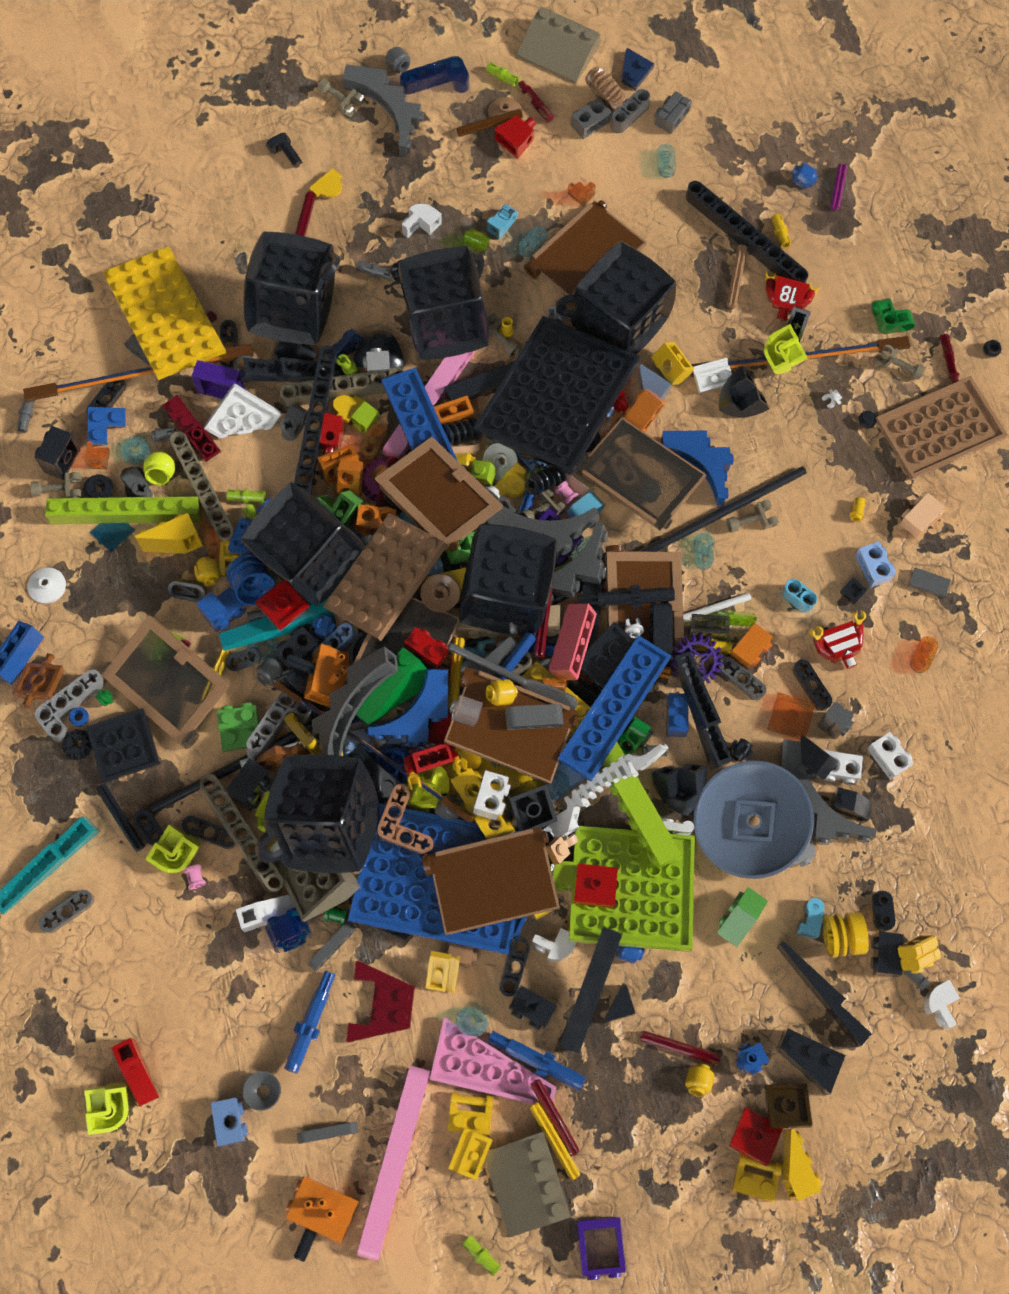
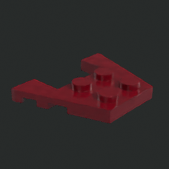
[346,961,415,1043]

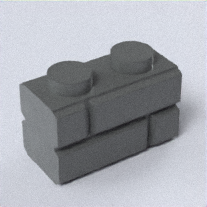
[654,91,692,134]
[818,702,854,739]

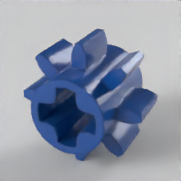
[312,615,337,638]

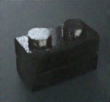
[688,614,730,641]

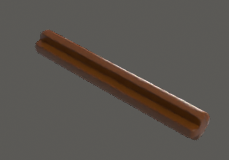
[456,109,523,137]

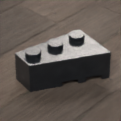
[776,1028,846,1096]

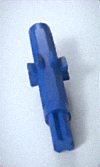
[284,971,335,1074]
[488,1030,586,1091]

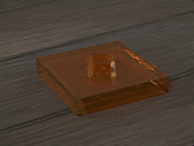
[767,692,815,740]

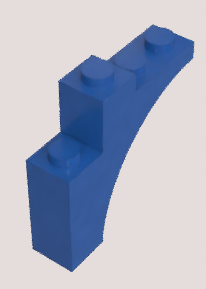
[661,430,734,506]
[366,669,448,746]

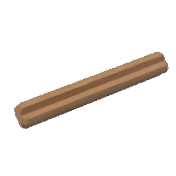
[727,245,747,309]

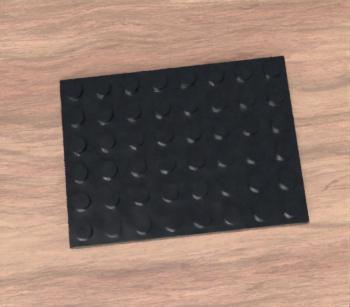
[473,316,640,476]

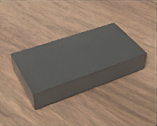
[908,567,951,598]

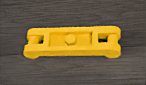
[284,713,321,754]

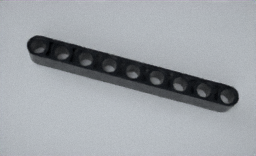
[686,181,809,283]
[294,345,337,495]

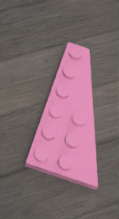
[430,1017,556,1104]

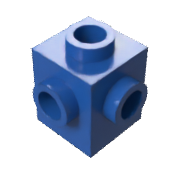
[734,1042,770,1075]

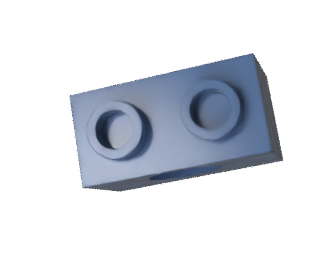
[211,1098,248,1146]

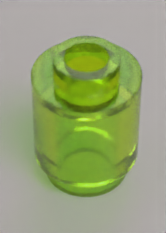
[463,228,490,252]

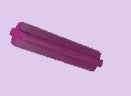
[830,164,847,211]

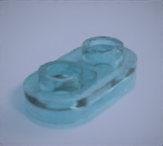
[657,144,676,178]
[519,226,547,258]
[694,532,714,570]

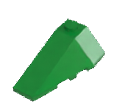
[356,648,427,725]

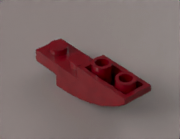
[162,395,221,462]

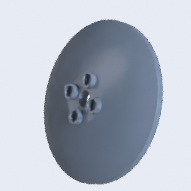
[693,761,814,879]

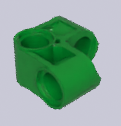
[871,298,915,334]
[617,717,651,755]

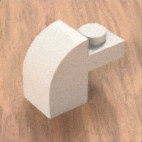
[402,204,442,238]
[532,928,577,962]
[924,980,960,1030]

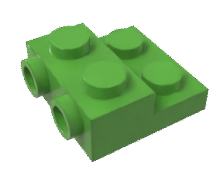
[217,703,259,752]

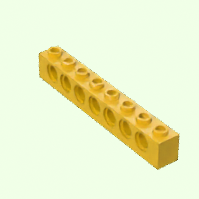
[450,768,551,920]

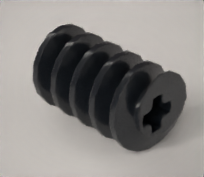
[441,417,481,446]
[525,465,567,496]

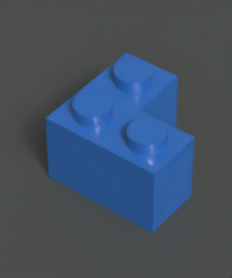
[196,587,247,633]

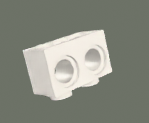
[867,732,914,780]
[824,750,863,785]
[472,770,511,820]

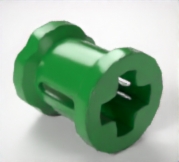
[324,907,348,926]

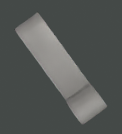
[35,669,105,742]
[246,692,312,761]

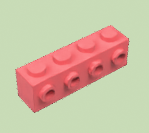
[549,603,597,680]

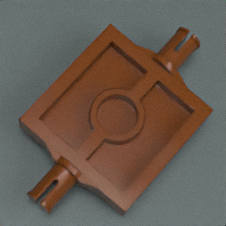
[12,653,65,709]
[257,743,311,770]

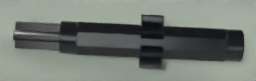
[577,585,675,609]

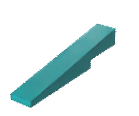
[219,596,335,651]
[0,816,100,915]

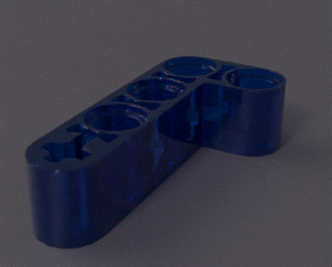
[400,56,469,95]

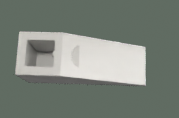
[236,895,298,932]

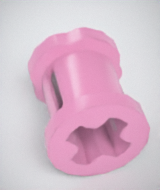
[554,481,579,506]
[183,864,206,890]

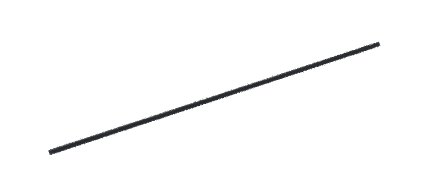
[150,466,806,814]

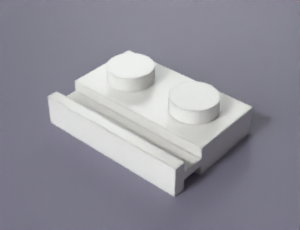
[693,358,732,393]

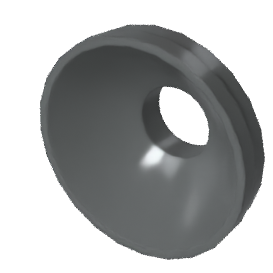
[243,1071,281,1111]

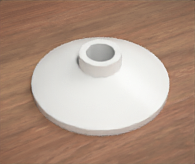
[483,443,518,480]
[27,567,66,604]

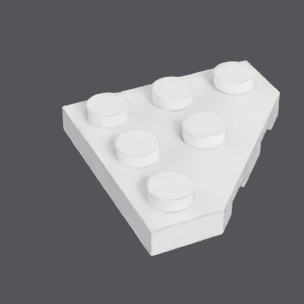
[204,383,281,438]

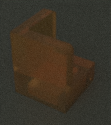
[568,181,596,206]
[85,441,110,470]

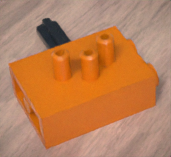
[285,644,350,708]
[285,1177,360,1262]

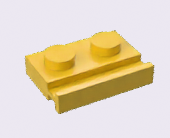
[426,951,461,994]
[448,1127,493,1181]

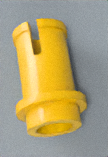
[500,317,514,337]
[849,497,866,522]

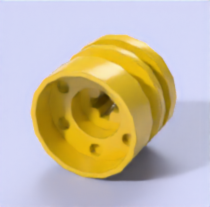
[823,911,869,958]

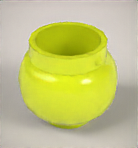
[143,452,175,486]

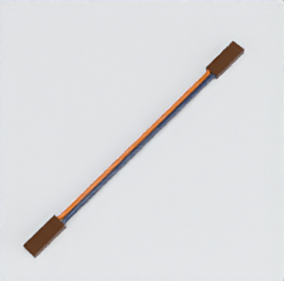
[690,336,911,377]
[23,344,254,402]
[273,680,476,822]

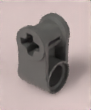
[280,404,308,441]
[120,467,153,497]

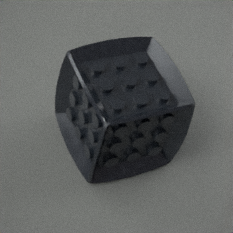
[243,231,340,344]
[555,241,676,355]
[398,246,489,360]
[241,482,365,606]
[459,524,557,636]
[255,754,379,873]

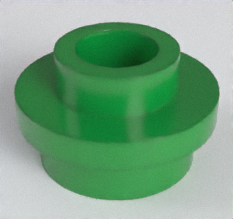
[95,689,113,706]

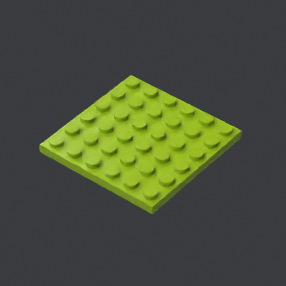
[569,826,695,952]

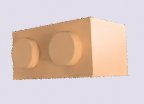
[900,493,945,539]

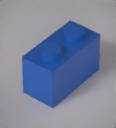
[666,693,689,737]

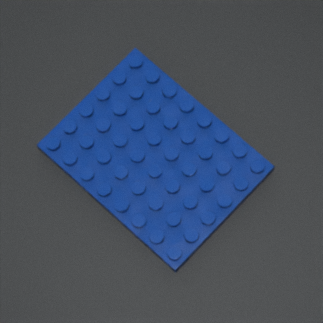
[348,803,516,955]

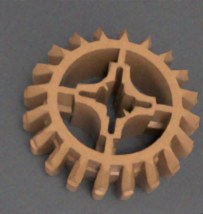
[585,66,626,110]

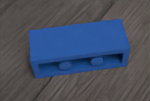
[0,620,44,685]

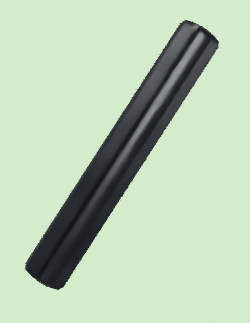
[96,784,145,852]

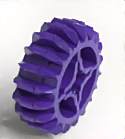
[671,634,723,683]

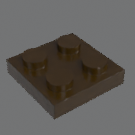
[764,1084,813,1129]

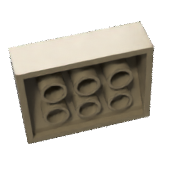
[516,6,601,84]
[274,860,360,922]
[485,1132,571,1238]

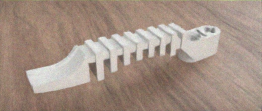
[549,744,668,838]

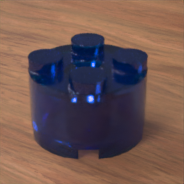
[265,907,313,953]

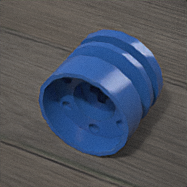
[226,554,274,606]

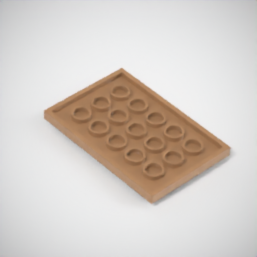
[876,376,1008,480]
[324,513,448,641]

